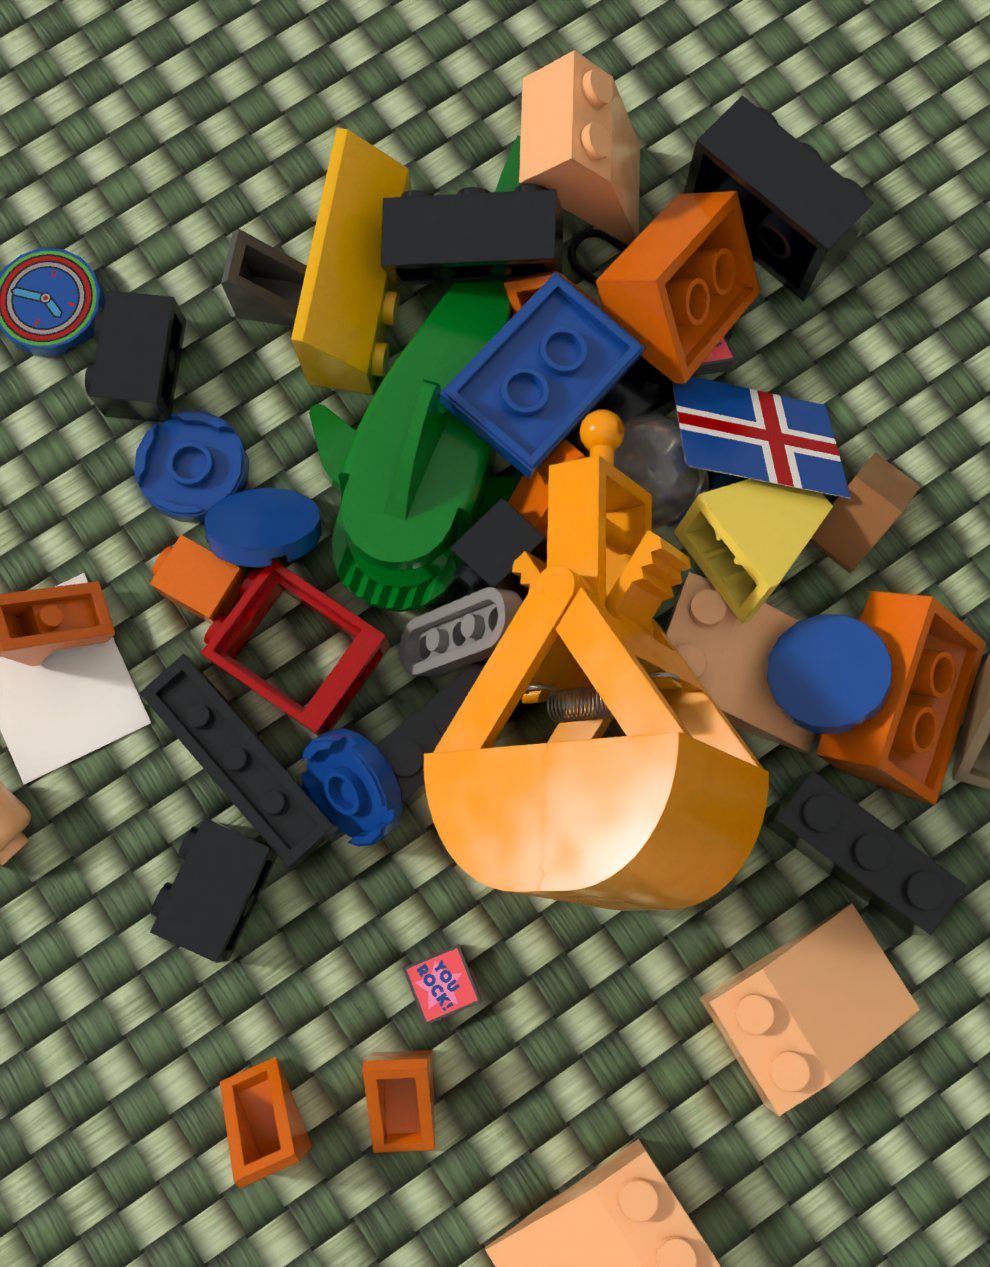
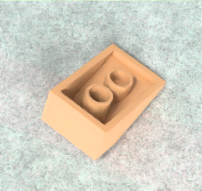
[519,50,640,246]
[665,572,816,754]
[699,903,920,1116]
[485,1139,721,1267]

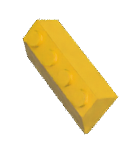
[291,128,411,395]

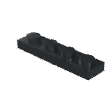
[140,654,339,869]

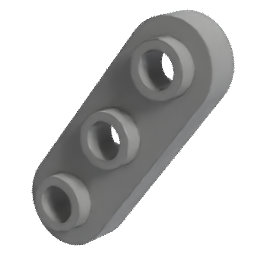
[399,587,523,677]

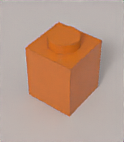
[150,535,247,624]

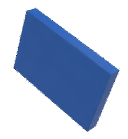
[439,272,646,479]

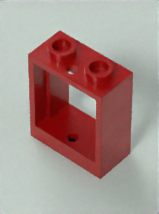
[201,559,391,736]

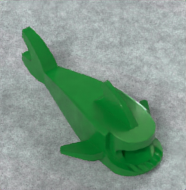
[309,135,522,612]

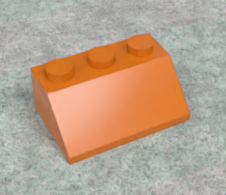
[596,191,760,384]
[815,591,986,805]

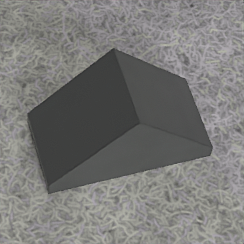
[221,229,307,327]

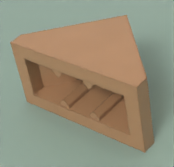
[809,452,921,573]

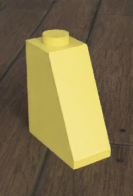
[673,479,833,623]

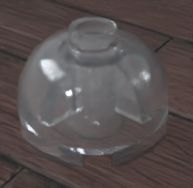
[614,413,710,529]

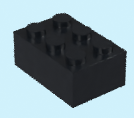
[683,95,874,302]

